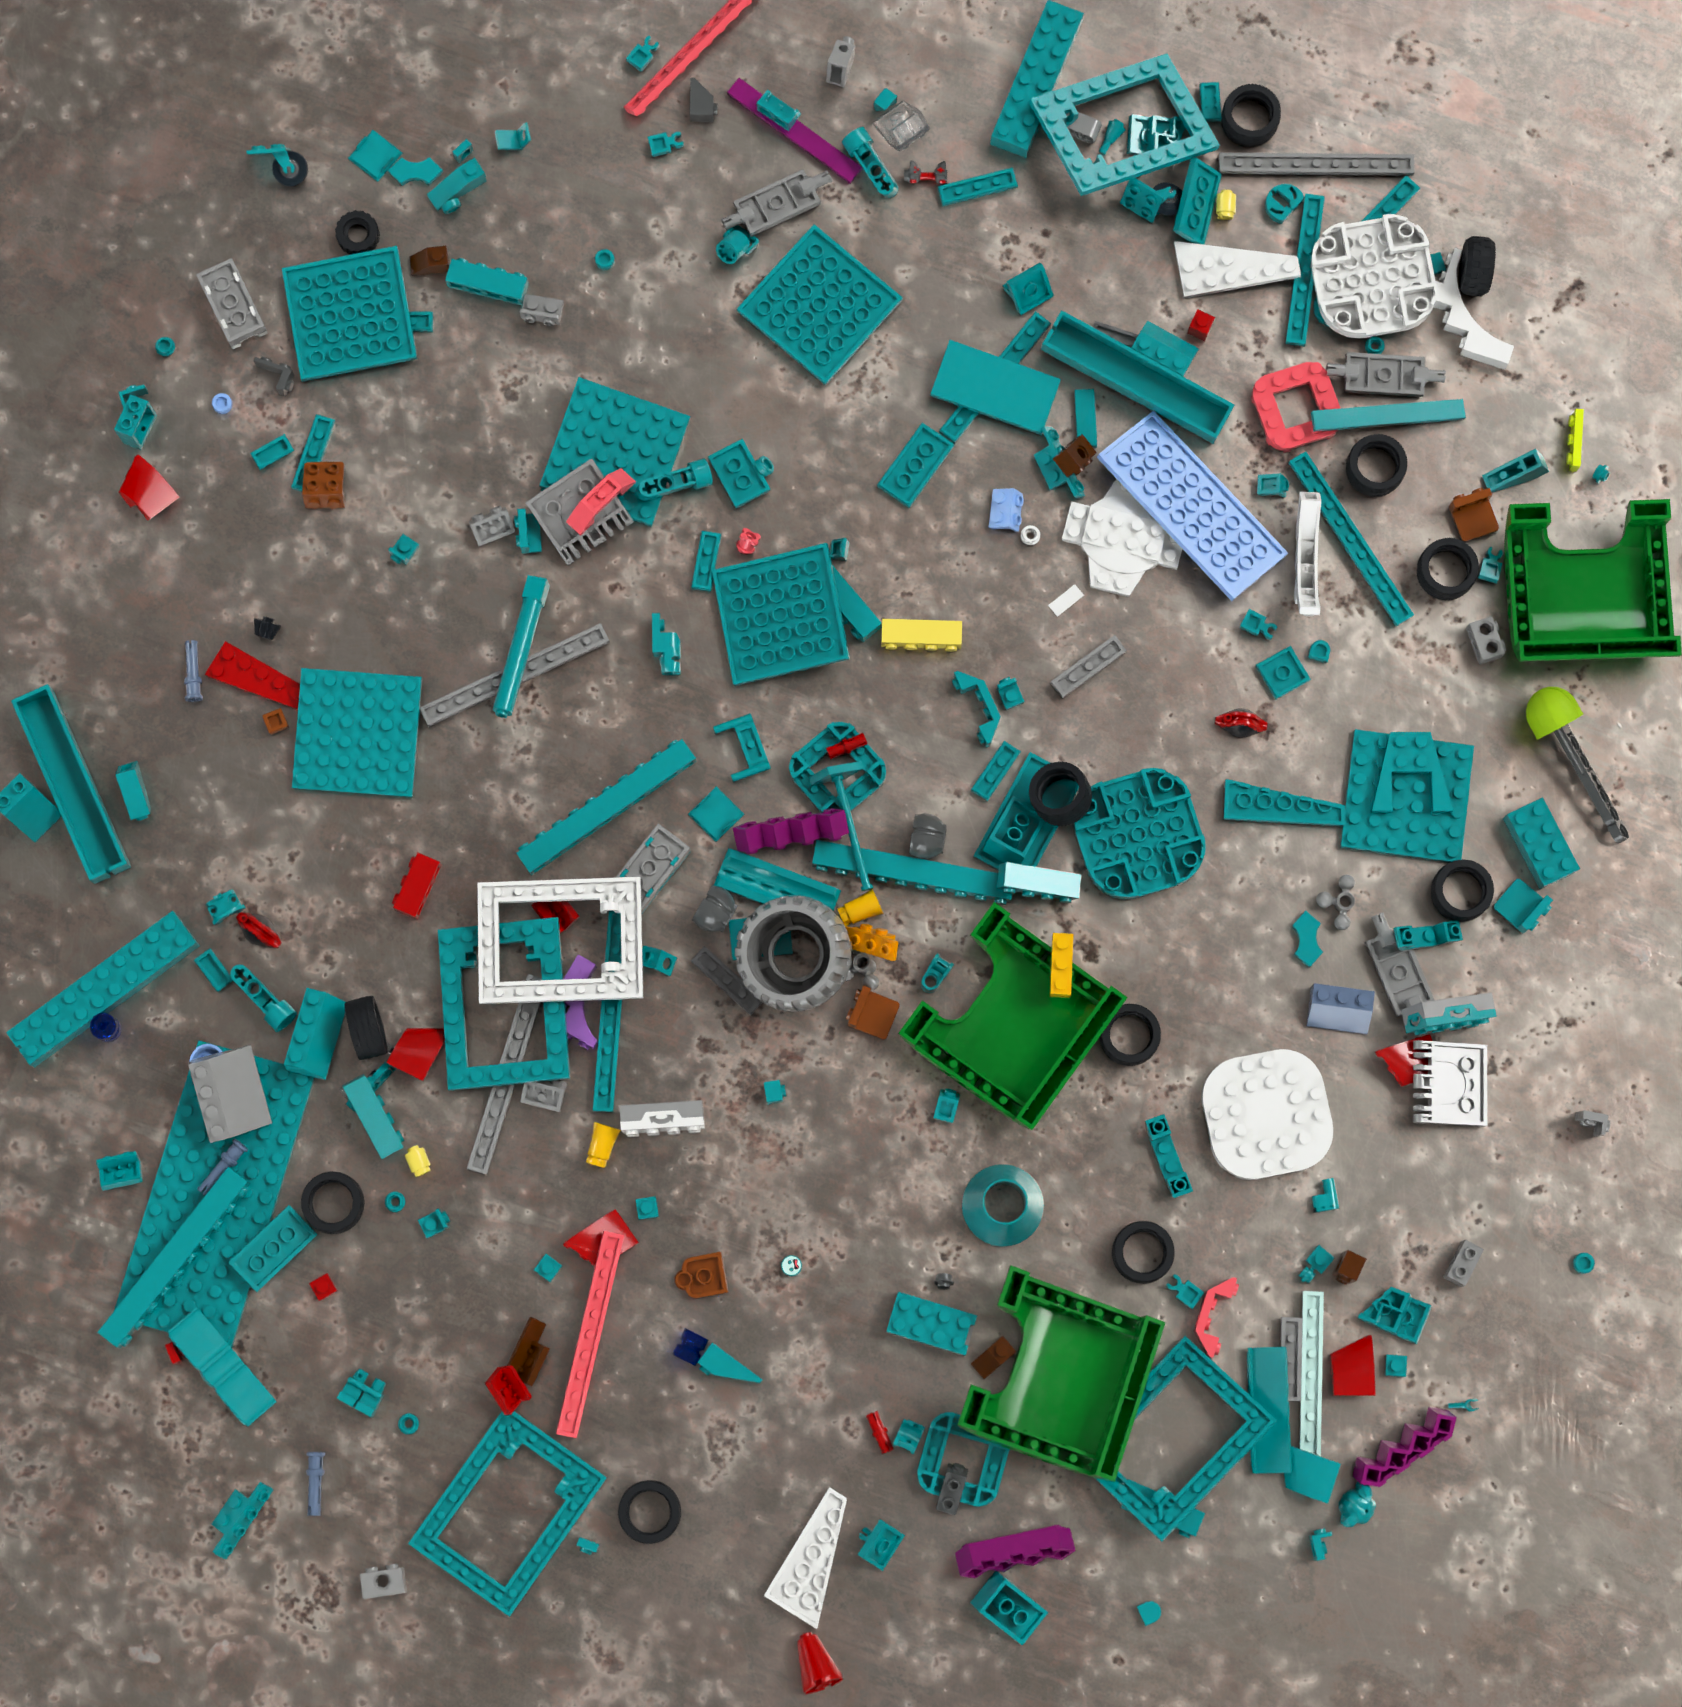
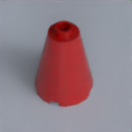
[797,1632,843,1694]

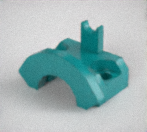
[205,889,246,925]
[893,1419,925,1454]

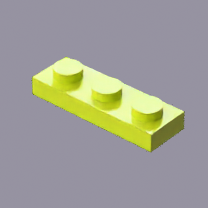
[1566,409,1584,472]

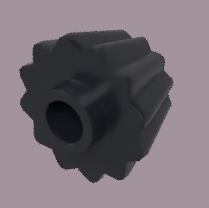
[254,616,281,639]

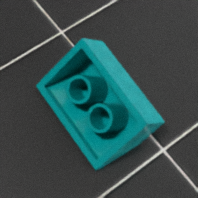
[1131,321,1199,377]

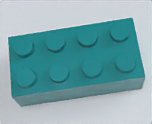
[1503,797,1580,890]

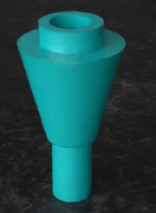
[1099,119,1126,155]

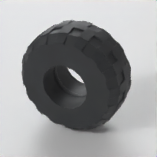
[1458,236,1496,296]

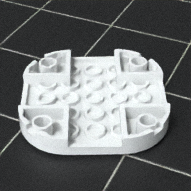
[1311,214,1438,338]
[1201,1049,1333,1180]

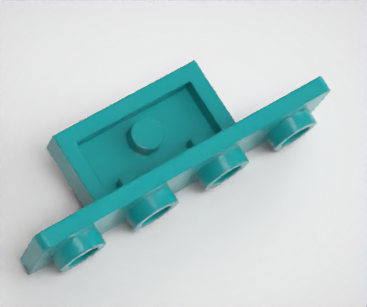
[1034,426,1085,498]
[211,1482,273,1559]

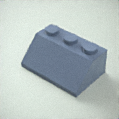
[1306,983,1375,1035]

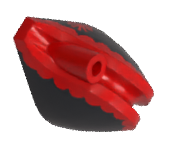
[1215,708,1268,738]
[236,912,282,949]

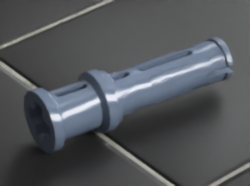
[184,640,203,702]
[197,1138,249,1195]
[306,1452,325,1516]

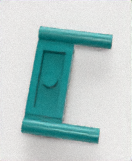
[713,713,771,782]

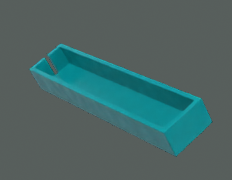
[1041,310,1235,444]
[11,684,132,884]
[6,911,200,1068]

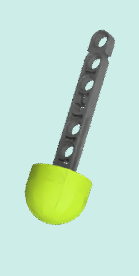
[1526,687,1629,844]

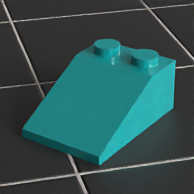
[982,796,1045,864]
[970,1571,1049,1646]

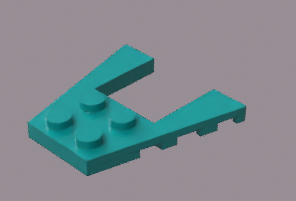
[1371,732,1453,813]

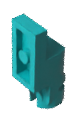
[652,613,681,676]

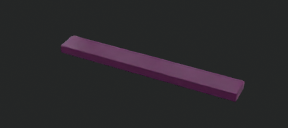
[727,78,862,184]

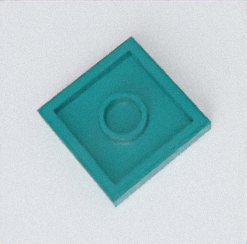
[1256,645,1311,700]

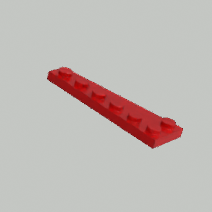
[205,641,300,710]

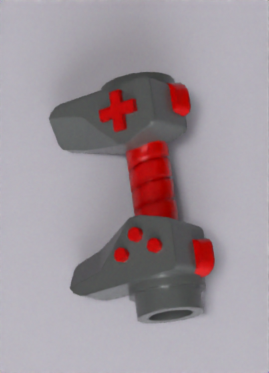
[904,160,947,184]

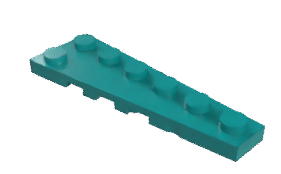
[1223,779,1345,826]

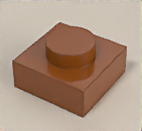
[262,708,289,735]

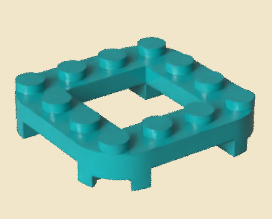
[789,722,886,813]
[917,1412,1010,1507]

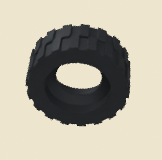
[335,210,380,255]

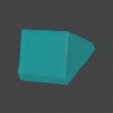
[830,538,849,562]

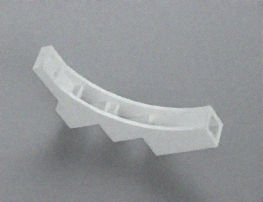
[1434,248,1514,370]
[1294,492,1321,617]

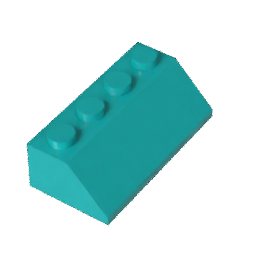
[284,988,346,1080]

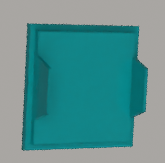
[348,130,403,182]
[688,786,745,842]

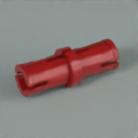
[826,733,868,760]
[866,1411,894,1454]

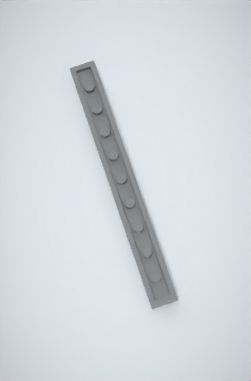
[1219,152,1414,176]
[420,623,610,727]
[467,974,542,1175]

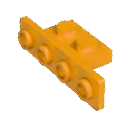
[845,924,898,961]

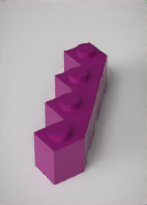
[733,808,849,854]
[1352,1407,1457,1487]
[955,1525,1076,1579]

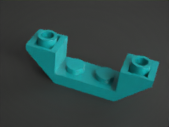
[952,671,1001,748]
[1393,921,1463,950]
[1145,1114,1193,1198]

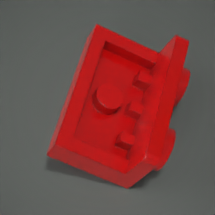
[531,901,580,934]
[485,1365,532,1415]

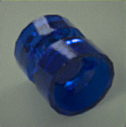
[90,1013,122,1043]
[672,1328,709,1366]

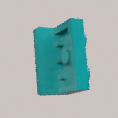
[514,509,542,554]
[96,1151,143,1191]

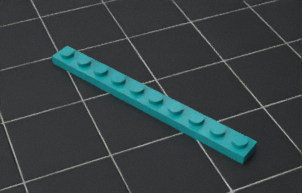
[1289,451,1414,627]
[593,910,623,1113]

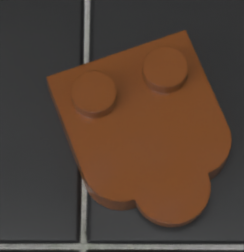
[675,1252,729,1299]

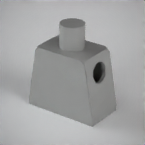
[826,36,855,87]

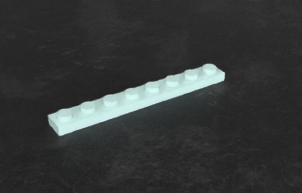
[1299,1291,1324,1456]

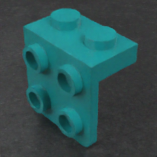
[1493,879,1553,933]

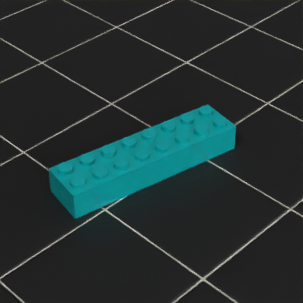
[990,0,1084,158]

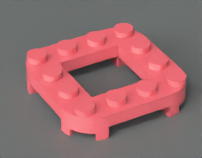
[1251,362,1340,453]

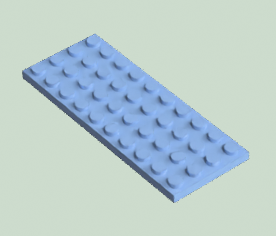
[1097,410,1288,601]

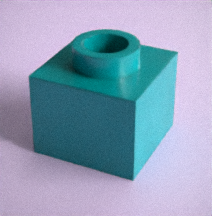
[764,1080,786,1105]

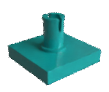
[858,1519,905,1571]

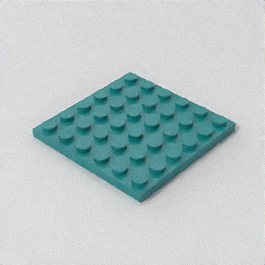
[737,224,903,385]
[282,246,418,382]
[539,377,691,527]
[712,543,850,686]
[292,668,422,797]
[1340,729,1474,863]

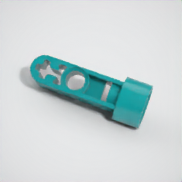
[842,127,898,198]
[636,458,713,501]
[230,965,297,1032]

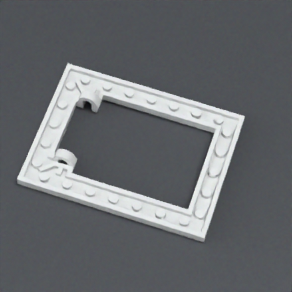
[478,877,643,1004]

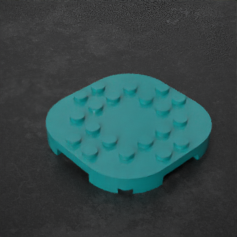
[1073,768,1206,900]

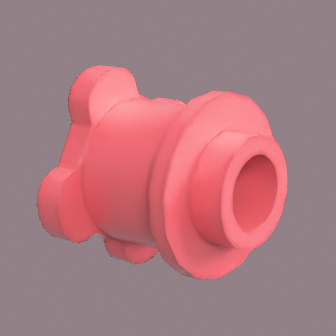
[736,528,761,555]

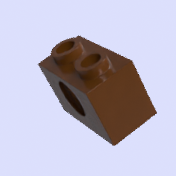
[1053,434,1097,477]
[1332,1250,1366,1285]

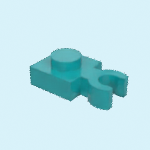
[626,36,659,72]
[648,132,684,157]
[1477,547,1503,584]
[1239,609,1278,640]
[1166,1274,1205,1309]

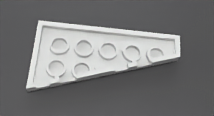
[1174,241,1301,299]
[764,1487,847,1629]

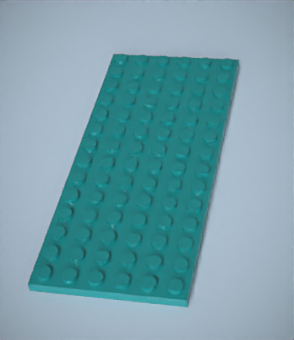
[114,1040,315,1348]

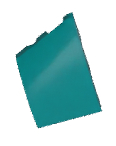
[1127,114,1185,155]
[1358,1287,1432,1344]
[1284,1445,1341,1504]

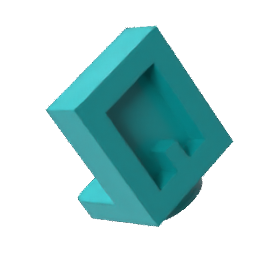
[1257,473,1289,497]
[388,534,420,565]
[997,677,1025,710]
[933,1088,960,1123]
[418,1208,451,1239]
[1309,1528,1333,1561]

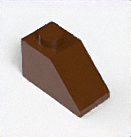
[409,245,450,276]
[971,1336,1016,1379]

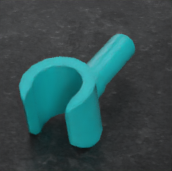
[1448,1398,1479,1412]

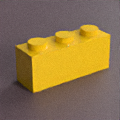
[1049,933,1073,998]

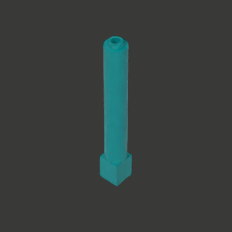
[493,575,550,718]

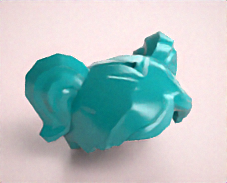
[1339,1481,1376,1527]

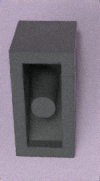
[690,77,718,122]

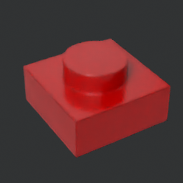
[309,1273,338,1301]
[165,1342,184,1365]

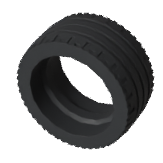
[1221,84,1281,147]
[1346,434,1407,497]
[1417,538,1479,601]
[1029,761,1092,826]
[1431,859,1494,922]
[344,996,388,1060]
[1099,1004,1161,1066]
[301,1171,365,1234]
[1112,1221,1175,1284]
[618,1480,681,1544]

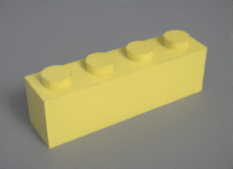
[881,619,962,652]

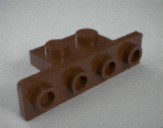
[507,1317,550,1386]

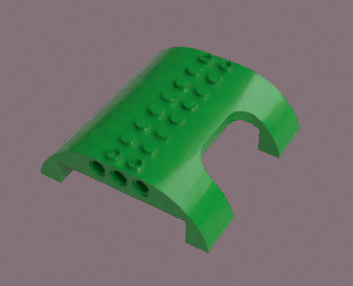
[1504,499,1682,662]
[898,902,1128,1130]
[957,1265,1166,1482]

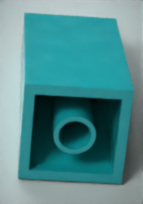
[0,773,62,842]

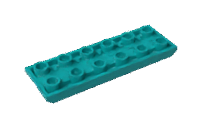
[714,848,841,911]

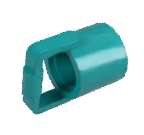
[716,225,759,264]

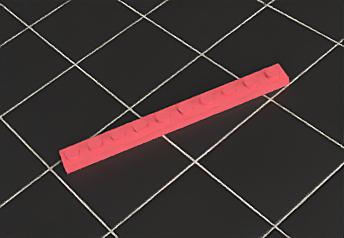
[624,0,752,116]
[556,1230,624,1438]

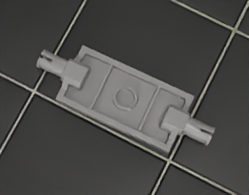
[721,169,832,237]
[1326,352,1446,397]
[1365,913,1434,1017]

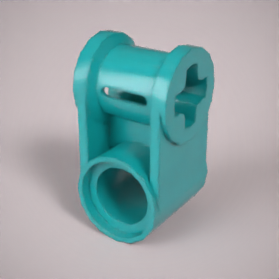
[921,953,954,993]

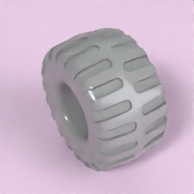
[735,895,852,1012]

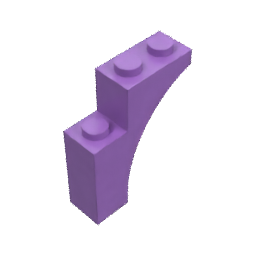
[563,954,598,1050]

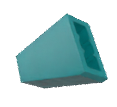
[115,761,151,821]

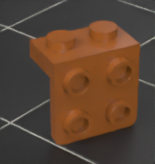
[302,462,345,509]
[1449,488,1499,542]
[846,985,900,1040]

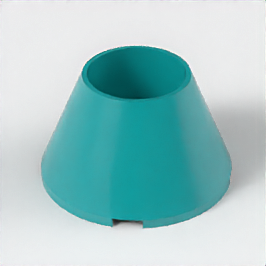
[962,1164,1044,1247]

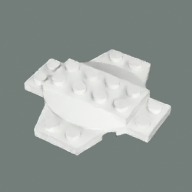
[1061,479,1182,597]

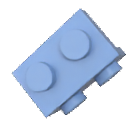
[989,488,1024,532]

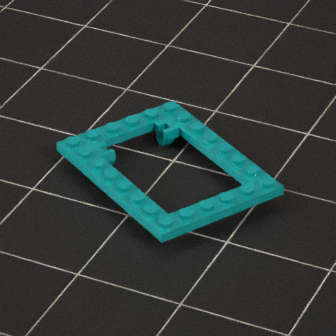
[1029,53,1220,196]
[438,917,570,1091]
[1095,1336,1277,1542]
[408,1411,607,1617]

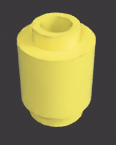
[1216,190,1236,220]
[405,1145,431,1177]

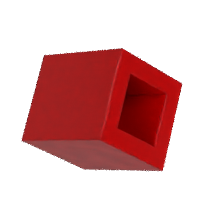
[1187,309,1215,342]

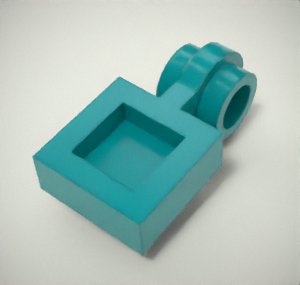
[1298,1245,1335,1283]

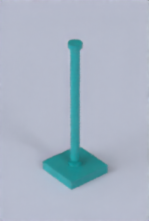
[809,761,873,891]

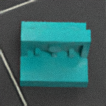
[1002,263,1054,315]

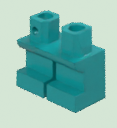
[337,1368,386,1418]

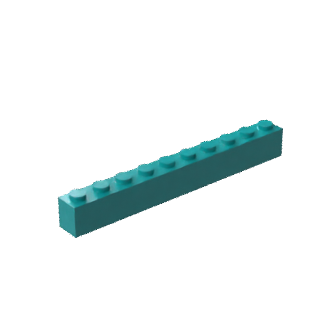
[516,739,697,876]
[812,840,1012,905]
[97,1167,251,1348]

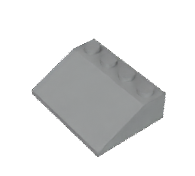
[188,1045,272,1143]

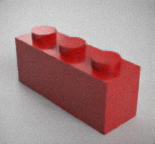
[392,852,442,920]

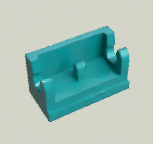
[757,90,801,131]

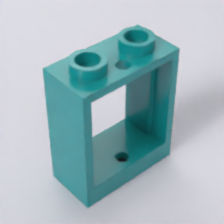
[114,394,157,450]

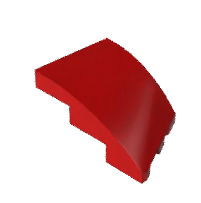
[118,454,180,521]
[386,1028,445,1081]
[1375,1034,1432,1087]
[563,1209,639,1267]
[1330,1335,1376,1396]

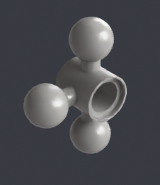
[1316,875,1355,930]
[846,949,879,991]

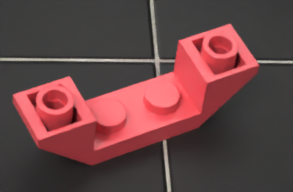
[566,468,636,536]
[1194,1277,1239,1358]

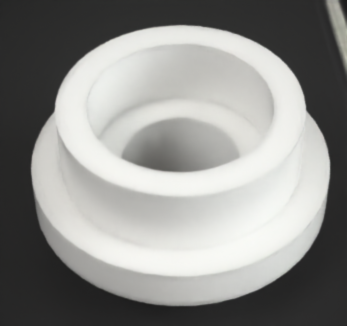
[1020,525,1040,545]

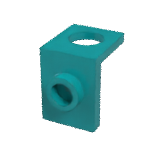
[494,123,531,150]
[118,384,149,409]
[642,945,677,976]

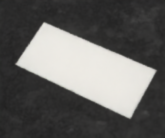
[1048,584,1084,617]

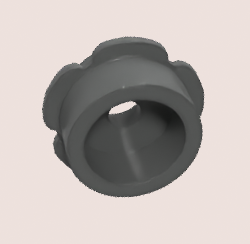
[934,1273,954,1290]

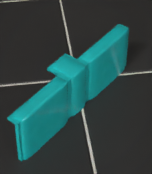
[167,1307,277,1427]
[1247,1347,1292,1474]

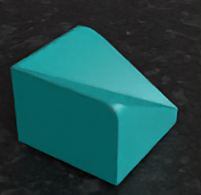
[874,88,897,111]

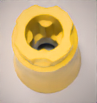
[837,889,884,926]
[586,1122,621,1168]

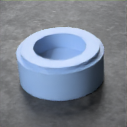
[212,393,233,414]

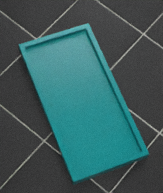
[930,340,1061,435]
[973,752,1079,870]

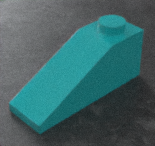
[427,157,487,211]
[1482,448,1550,493]
[698,1342,762,1383]

